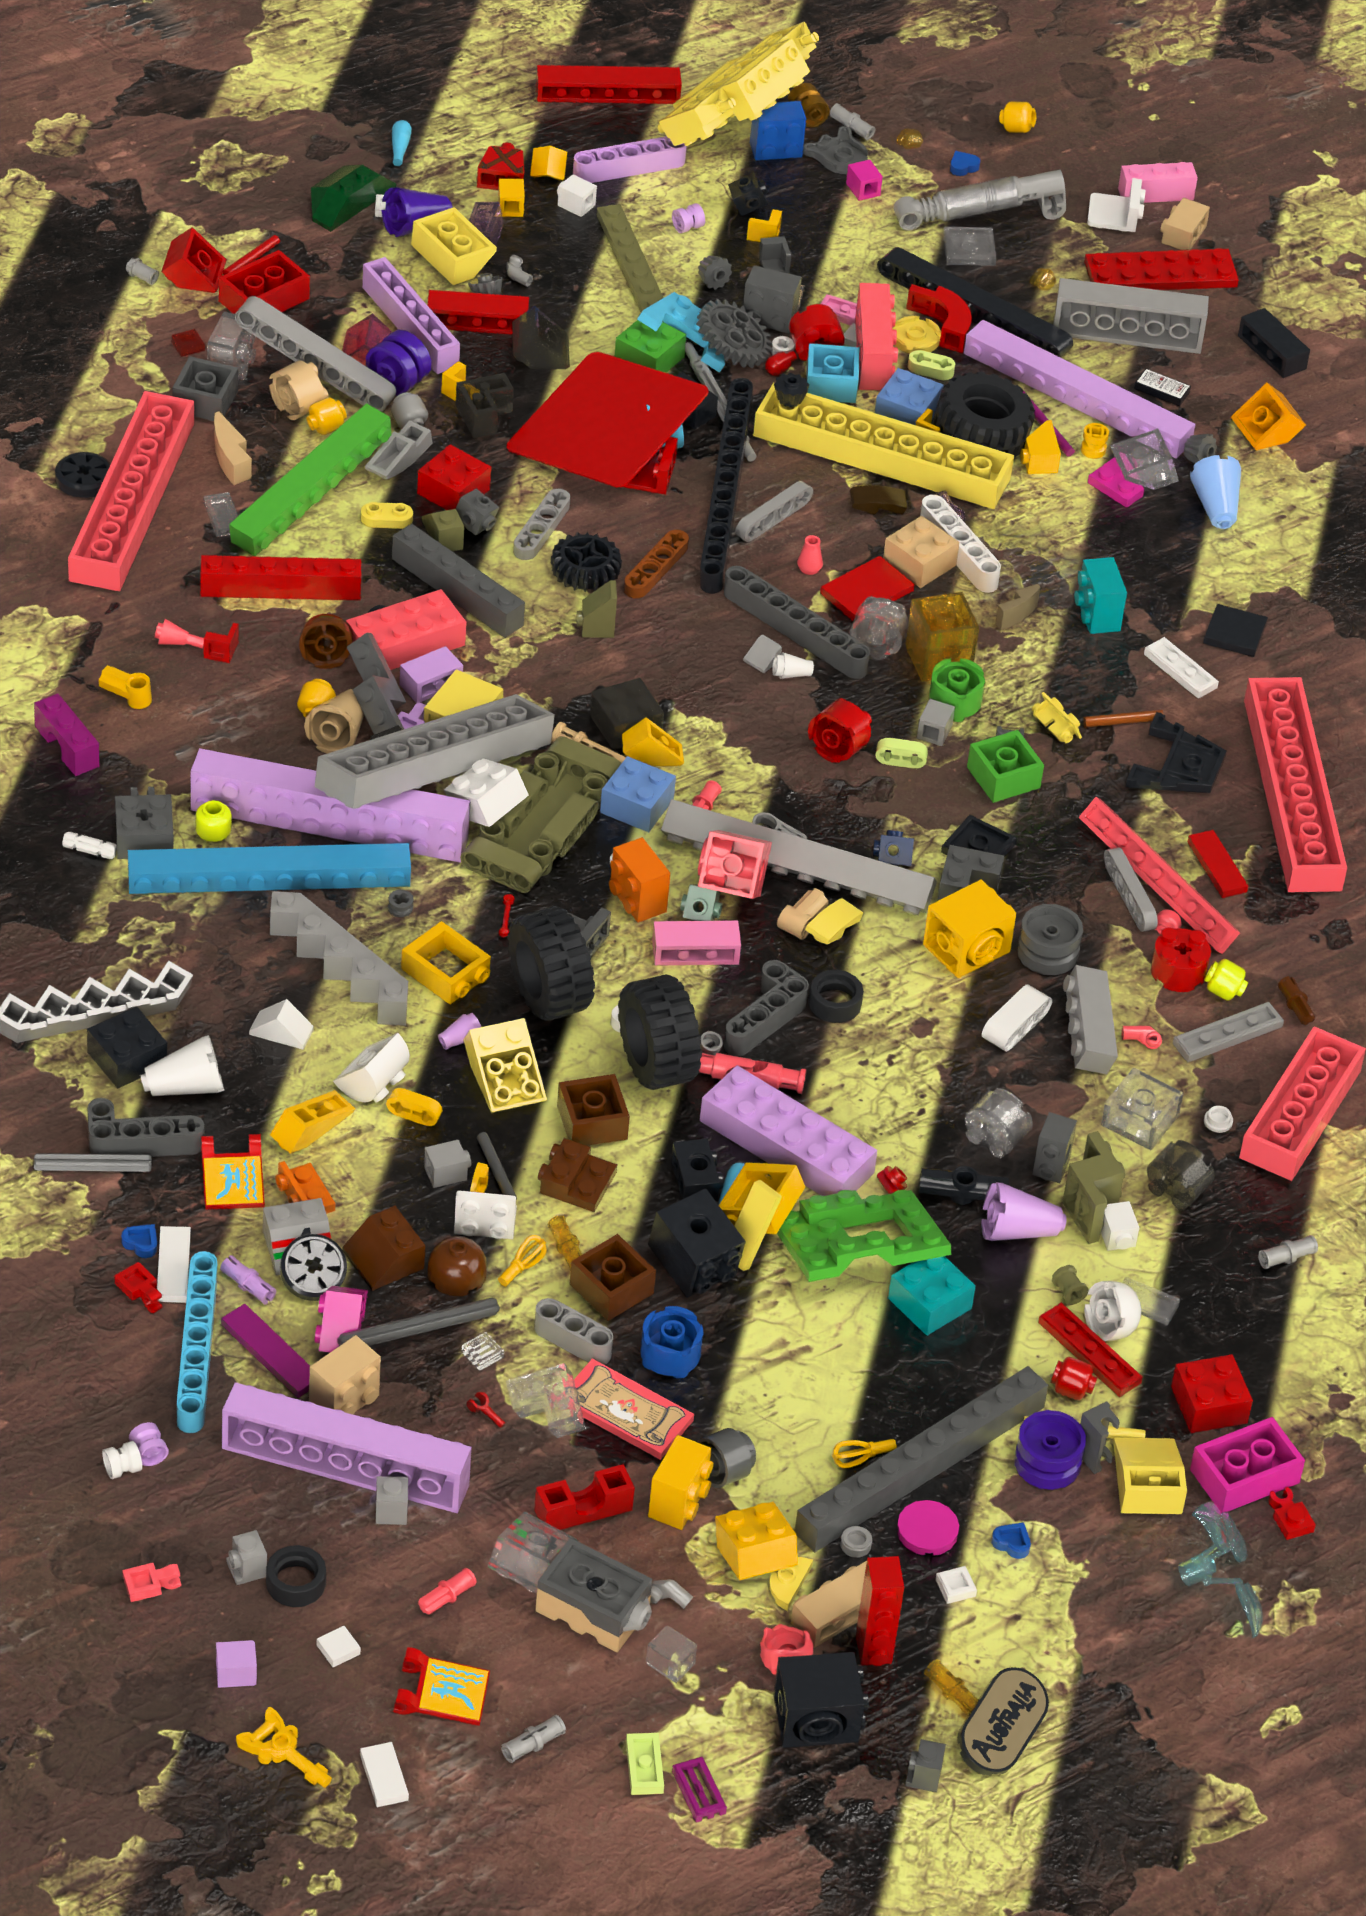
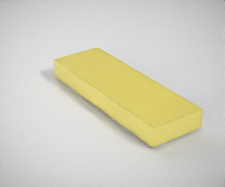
[734,1180,782,1271]

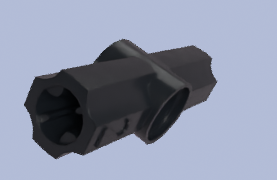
[919,1166,1009,1205]

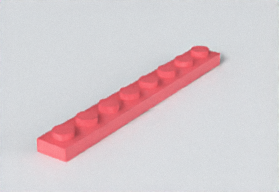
[1078,797,1240,954]

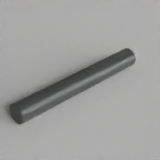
[477,1132,517,1200]

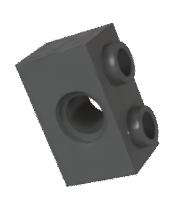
[1032,1112,1077,1183]

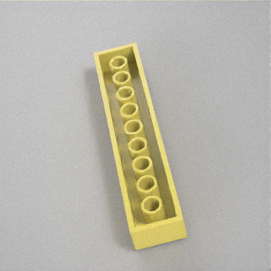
[753,383,1014,509]

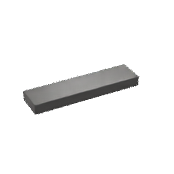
[1173,1002,1284,1063]

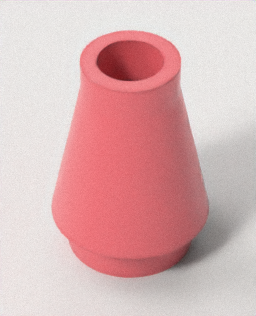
[797,535,823,575]

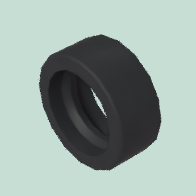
[808,970,864,1023]
[266,1545,326,1607]

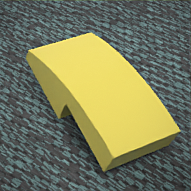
[805,898,863,945]

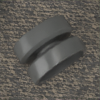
[1018,904,1083,975]

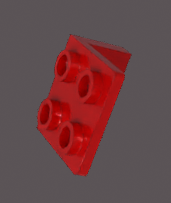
[624,437,678,495]

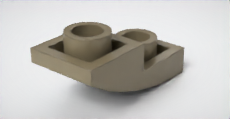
[995,584,1040,630]

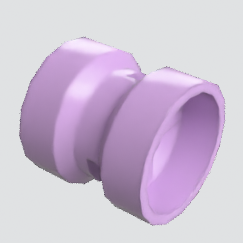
[672,203,705,233]
[129,1422,169,1466]

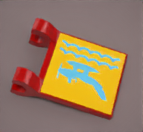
[201,1134,265,1210]
[393,1647,490,1726]

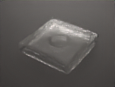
[943,227,996,266]

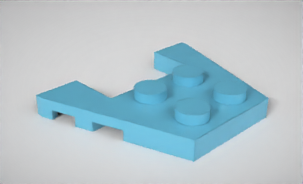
[637,292,725,372]

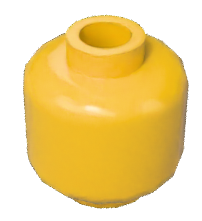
[999,102,1036,133]
[306,397,347,435]
[297,679,336,718]

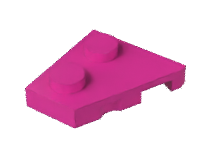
[1088,453,1144,508]

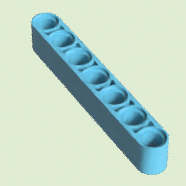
[177,1251,217,1433]

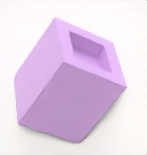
[216,1640,257,1688]

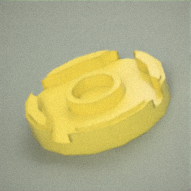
[892,316,941,354]

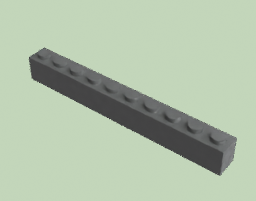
[795,1366,1048,1553]

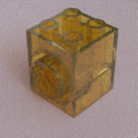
[906,592,979,682]

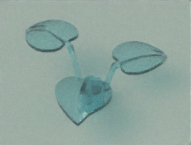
[1179,1502,1263,1638]

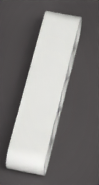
[920,495,1001,593]

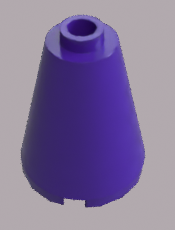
[382,187,453,237]

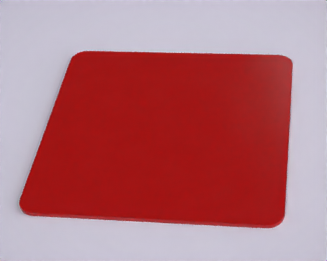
[506,352,709,488]

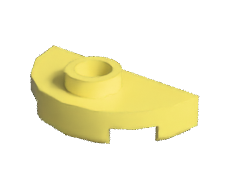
[769,1557,813,1611]

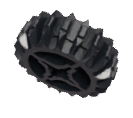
[550,532,622,592]

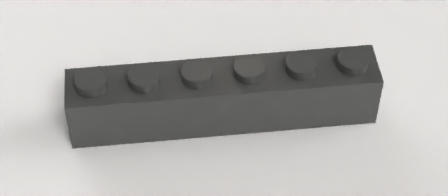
[392,524,525,638]

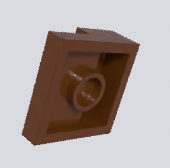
[538,1138,618,1212]

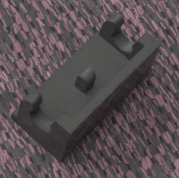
[1080,1401,1120,1474]

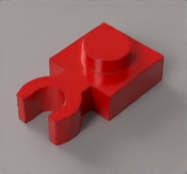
[1268,1487,1316,1540]

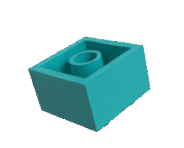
[1074,557,1127,634]
[888,1256,976,1335]

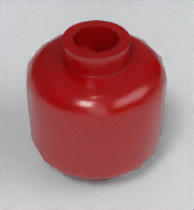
[1050,1357,1097,1400]

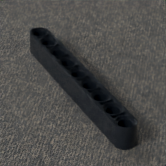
[877,247,1073,358]

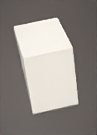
[249,999,314,1050]

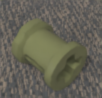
[1052,1265,1089,1305]

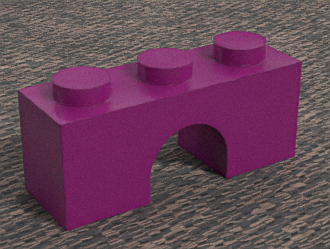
[34,694,99,776]

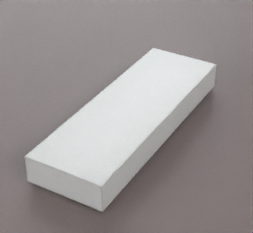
[1144,637,1219,699]
[157,1226,191,1303]

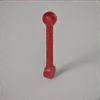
[498,894,515,938]

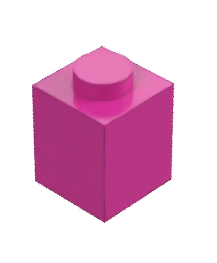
[846,160,883,201]

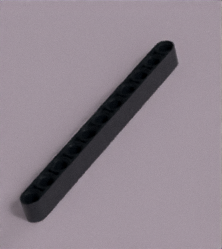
[700,378,753,594]

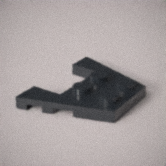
[1125,712,1227,793]

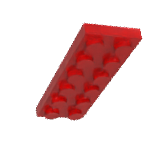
[1084,248,1239,290]

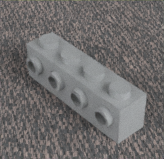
[1063,965,1118,1075]

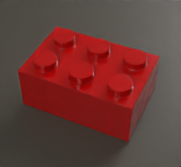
[219,250,310,315]

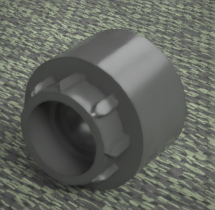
[697,1428,756,1488]

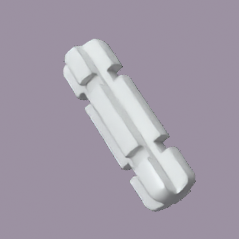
[62,832,117,859]

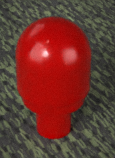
[765,351,797,376]

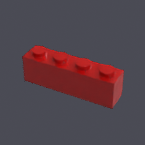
[427,290,529,335]
[856,1556,904,1666]

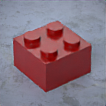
[417,444,491,510]
[1171,1354,1253,1433]

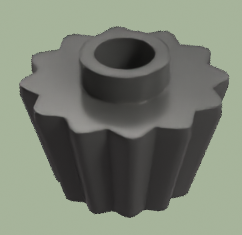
[698,256,732,290]
[468,273,502,295]
[1184,434,1217,464]

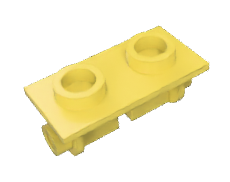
[1032,692,1082,743]

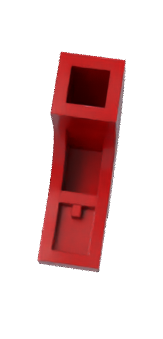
[906,284,972,354]

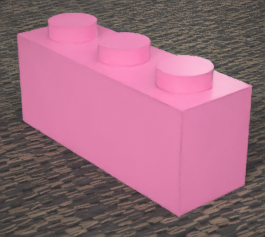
[1118,162,1198,203]
[652,921,741,965]

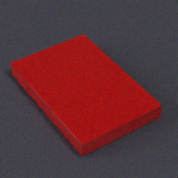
[820,556,915,622]

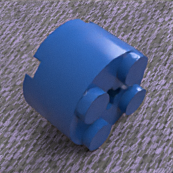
[640,1306,703,1379]

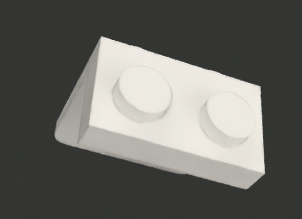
[1087,178,1146,232]

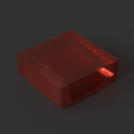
[171,329,205,357]

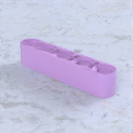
[573,136,687,183]

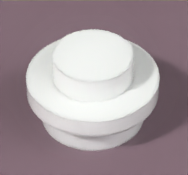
[1204,1106,1233,1133]

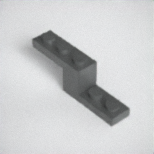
[347,633,406,738]

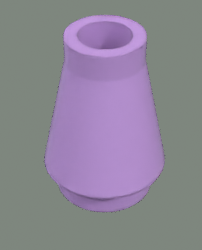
[438,1013,481,1050]

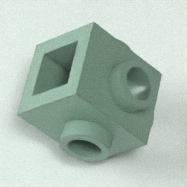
[680,884,723,921]

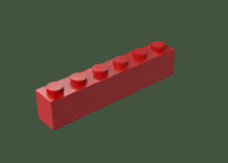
[536,65,682,104]
[201,555,361,601]

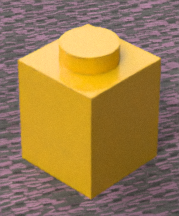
[498,179,525,217]

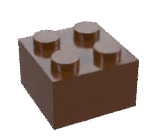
[557,1074,630,1146]
[570,1234,656,1321]

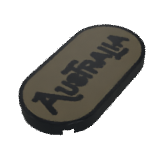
[957,1667,1049,1776]

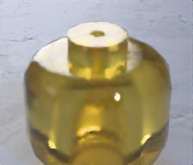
[897,128,923,149]
[1029,268,1056,290]

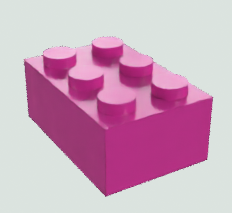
[1190,1417,1305,1514]

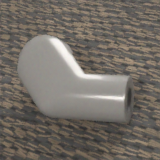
[650,1579,693,1609]

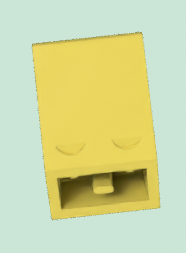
[463,1018,547,1113]
[1113,1437,1187,1514]

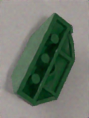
[311,165,396,232]

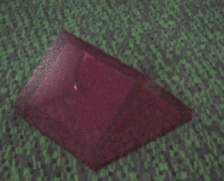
[342,313,392,366]

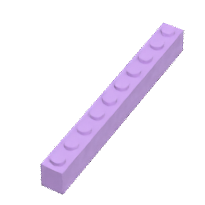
[964,320,1195,459]

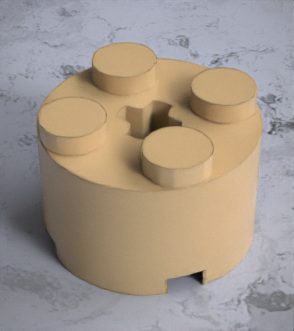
[269,360,329,420]

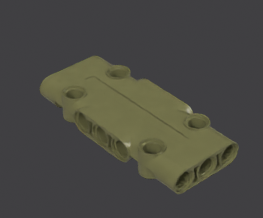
[460,736,622,893]

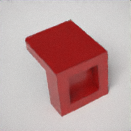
[204,623,239,663]

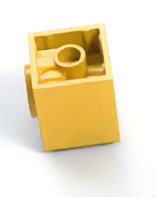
[923,879,1016,978]

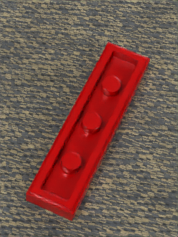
[1038,1302,1143,1398]

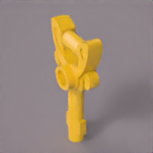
[236,1707,332,1788]

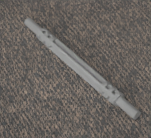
[685,342,757,462]

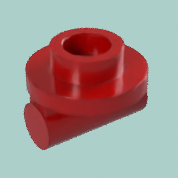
[877,1166,907,1194]

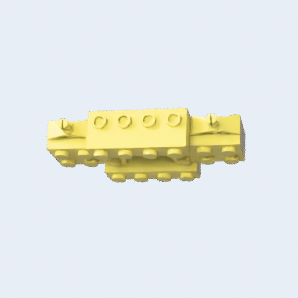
[658,21,819,146]

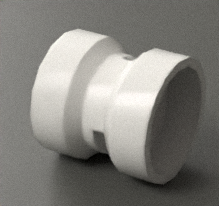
[102,1441,142,1479]

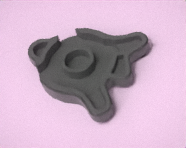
[803,126,868,174]

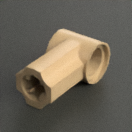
[777,888,829,940]

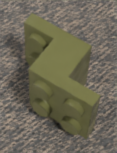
[1062,1131,1125,1244]

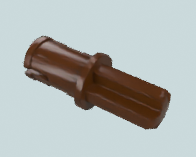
[1278,976,1315,1025]

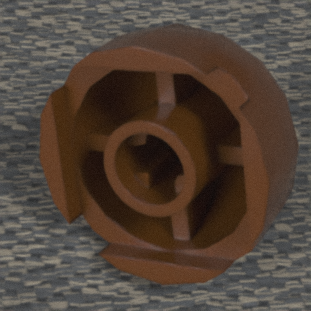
[299,614,353,669]
[427,1236,487,1296]

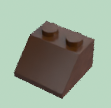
[342,1206,425,1291]

